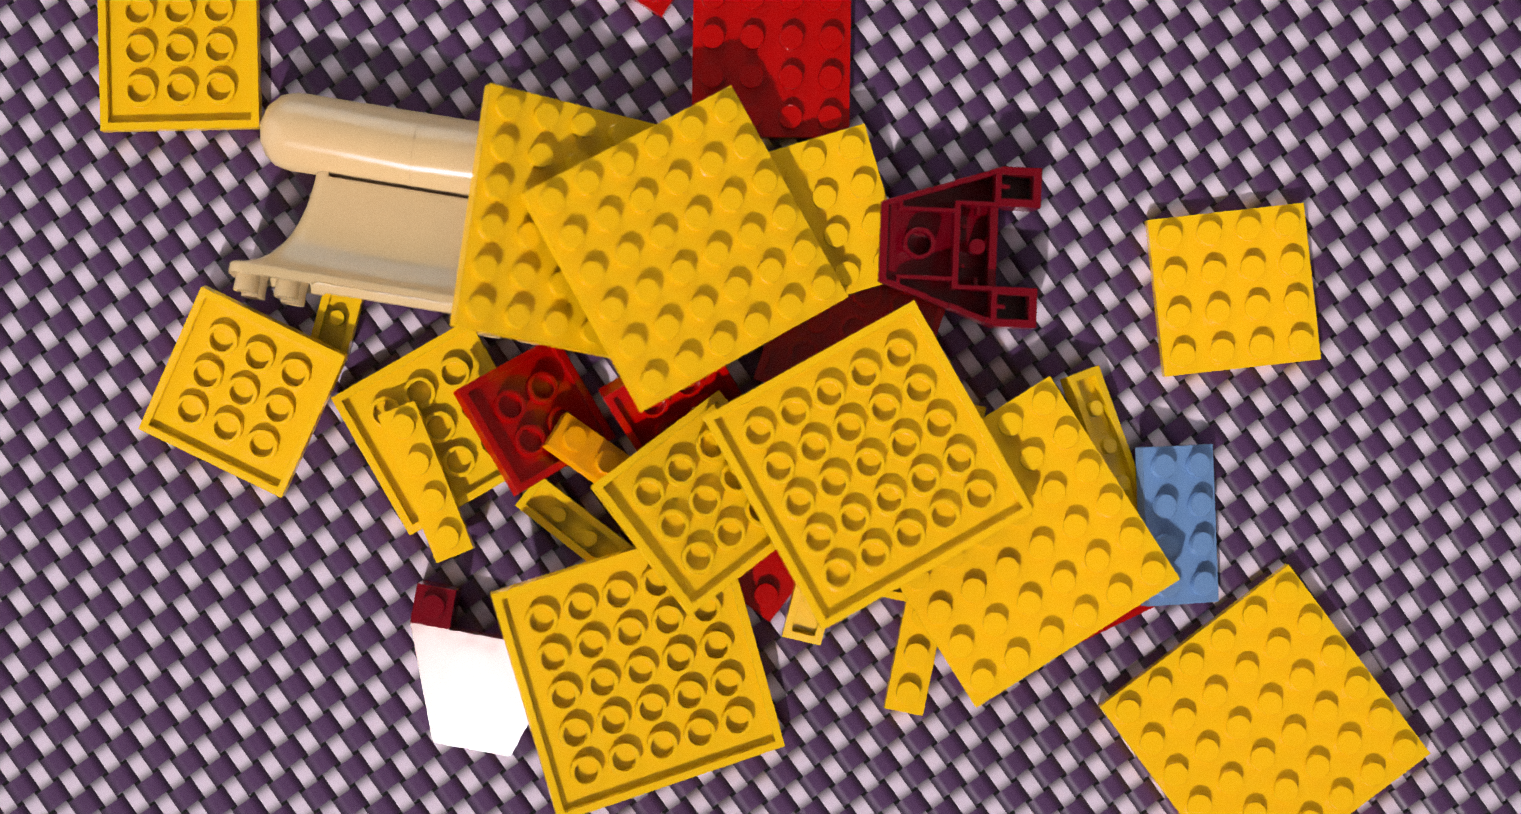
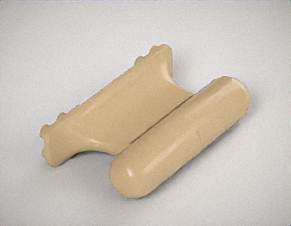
[228,92,540,345]

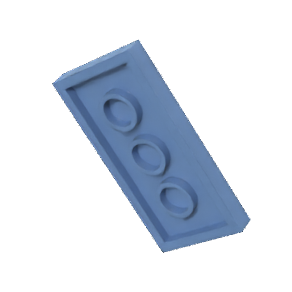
[1135,444,1219,607]

